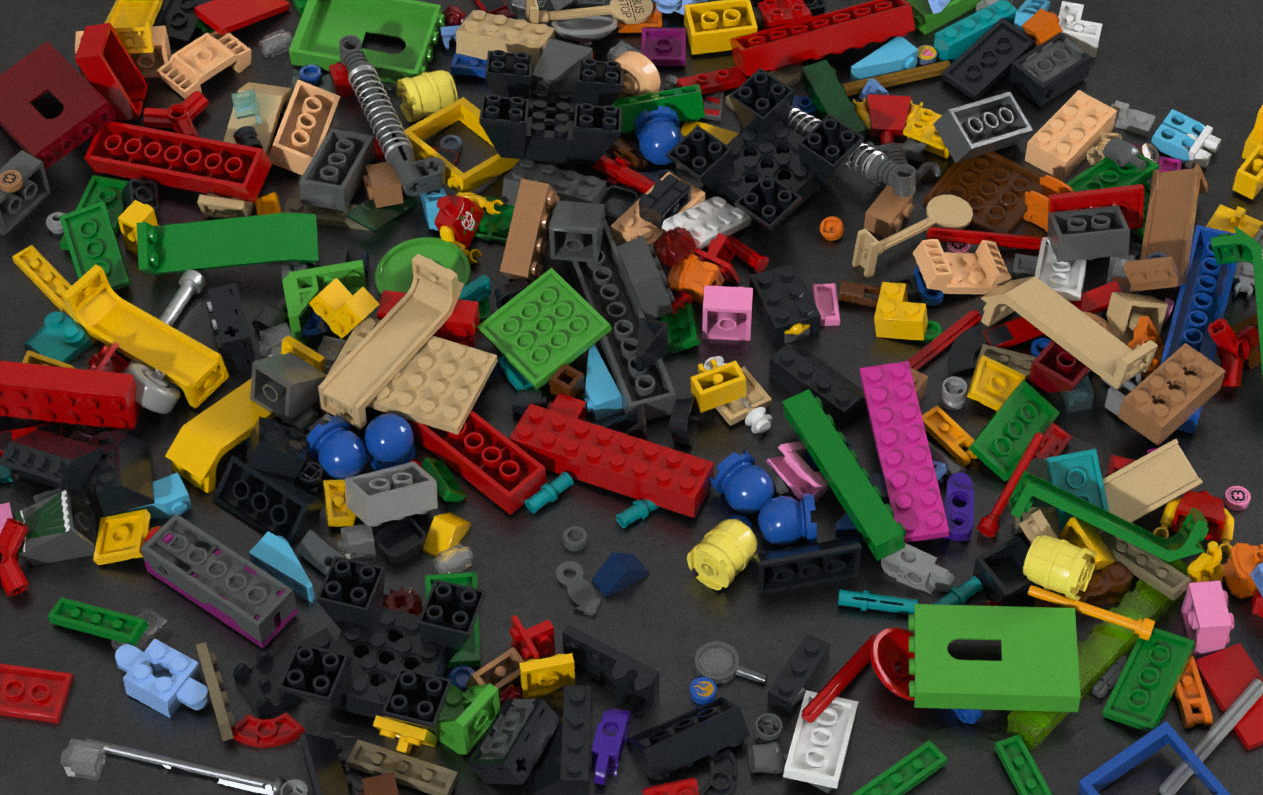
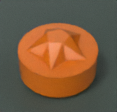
[820,216,844,241]

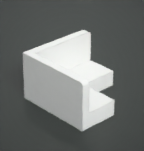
[1058,1,1102,58]

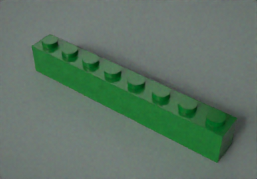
[782,389,906,561]

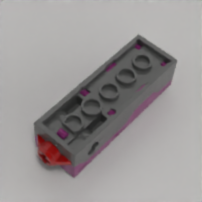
[141,514,298,648]

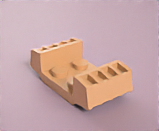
[157,31,251,99]
[912,239,1011,294]

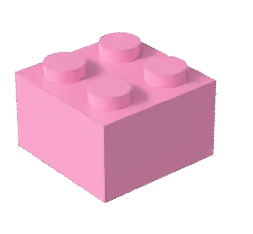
[702,285,753,341]
[1181,581,1234,656]

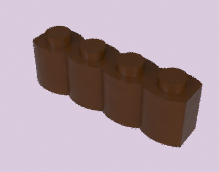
[1033,562,1133,621]

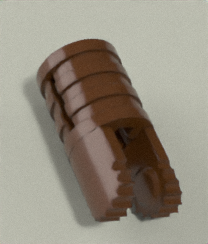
[606,137,649,170]
[838,280,881,308]

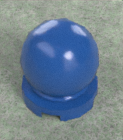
[634,106,684,165]
[364,413,416,471]
[305,416,367,480]
[710,450,775,515]
[757,494,817,547]

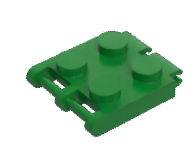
[474,195,515,242]

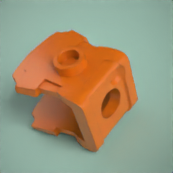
[1024,175,1073,232]
[667,251,725,306]
[1223,543,1263,599]

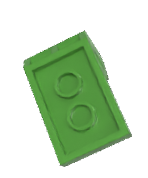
[282,260,367,345]
[426,683,500,755]

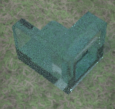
[231,89,262,124]
[1061,375,1094,413]

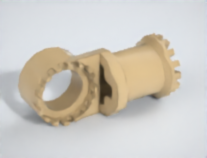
[1086,132,1122,166]

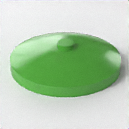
[375,237,471,297]

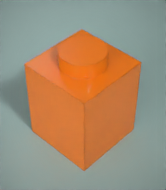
[1022,8,1062,46]

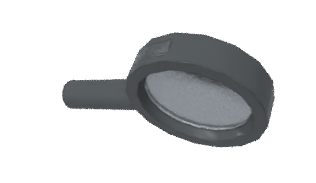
[694,641,768,685]

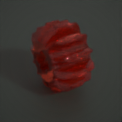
[654,226,696,267]
[383,586,423,616]

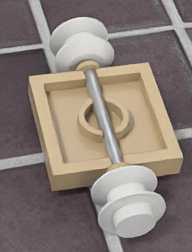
[704,356,772,433]

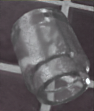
[259,29,293,57]
[433,543,473,574]

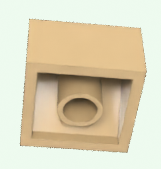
[1106,292,1168,345]

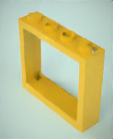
[402,97,520,193]

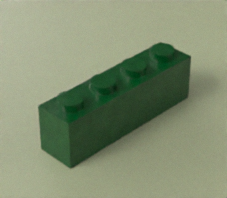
[799,60,866,137]

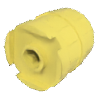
[396,70,458,122]
[687,519,758,590]
[1023,535,1097,601]

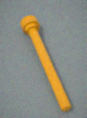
[1028,585,1155,641]

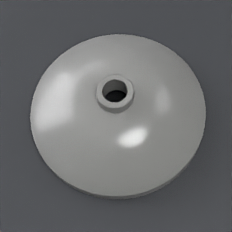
[551,15,618,45]

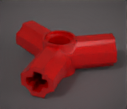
[143,91,209,137]
[1207,318,1260,388]
[0,518,29,597]

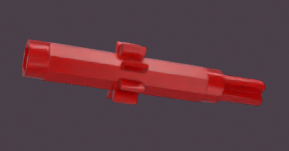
[590,154,656,194]

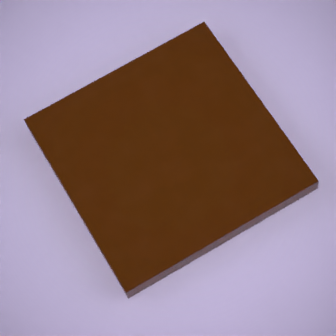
[924,152,1043,234]

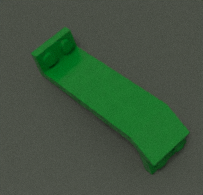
[137,212,319,275]
[1211,226,1263,376]
[1008,470,1209,562]

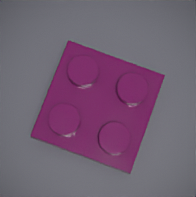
[641,28,686,66]

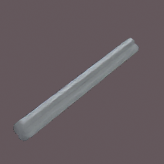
[1159,679,1263,795]

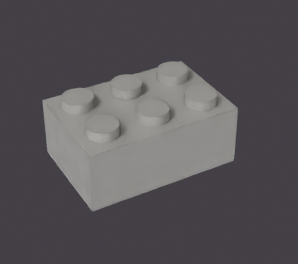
[345,462,438,526]

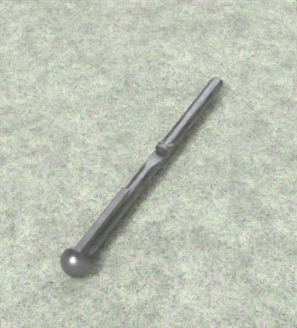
[84,738,287,795]

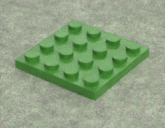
[477,268,612,390]

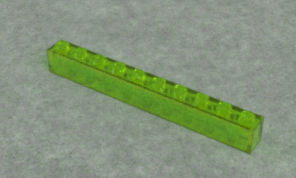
[1007,559,1189,751]

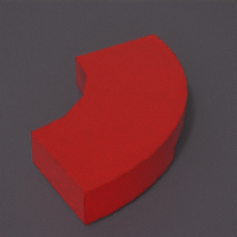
[231,712,305,748]

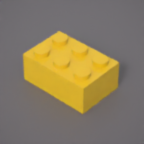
[684,0,758,55]

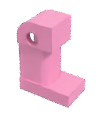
[766,441,830,502]

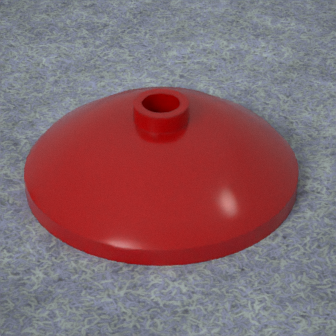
[870,627,914,701]

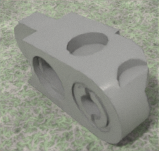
[881,543,955,595]

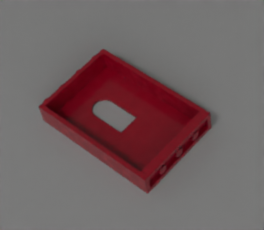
[0,41,118,170]

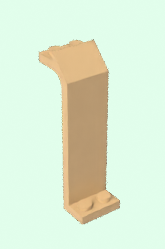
[197,82,292,219]
[318,254,464,430]
[981,276,1158,390]
[1019,439,1203,544]

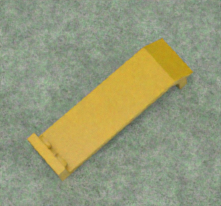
[105,0,164,54]
[62,264,229,408]
[165,335,325,494]

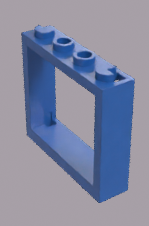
[1078,721,1230,795]

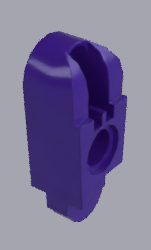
[944,472,974,541]
[590,708,631,785]

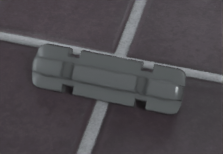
[1091,655,1128,698]

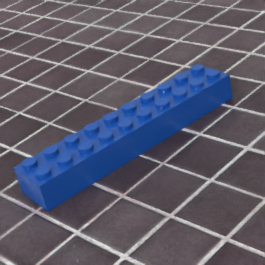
[1160,225,1237,434]

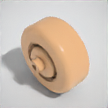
[613,51,661,99]

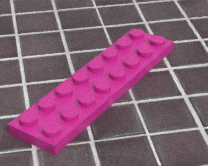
[859,361,949,543]

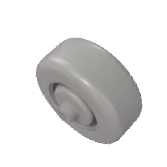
[124,364,181,414]

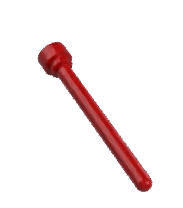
[977,433,1044,537]

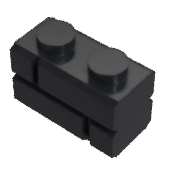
[639,174,691,229]

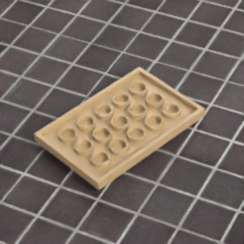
[324,316,497,435]

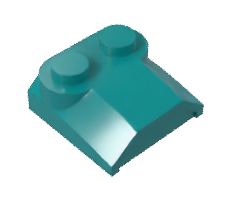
[23,311,92,363]

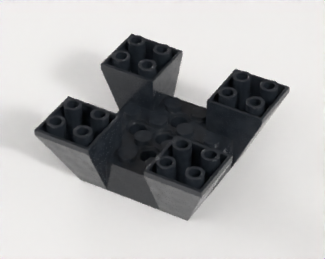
[479,50,623,166]
[666,68,865,232]
[278,556,486,729]

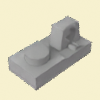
[1111,100,1156,137]

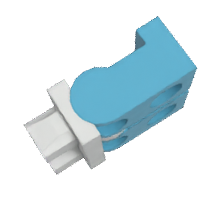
[1151,109,1221,169]

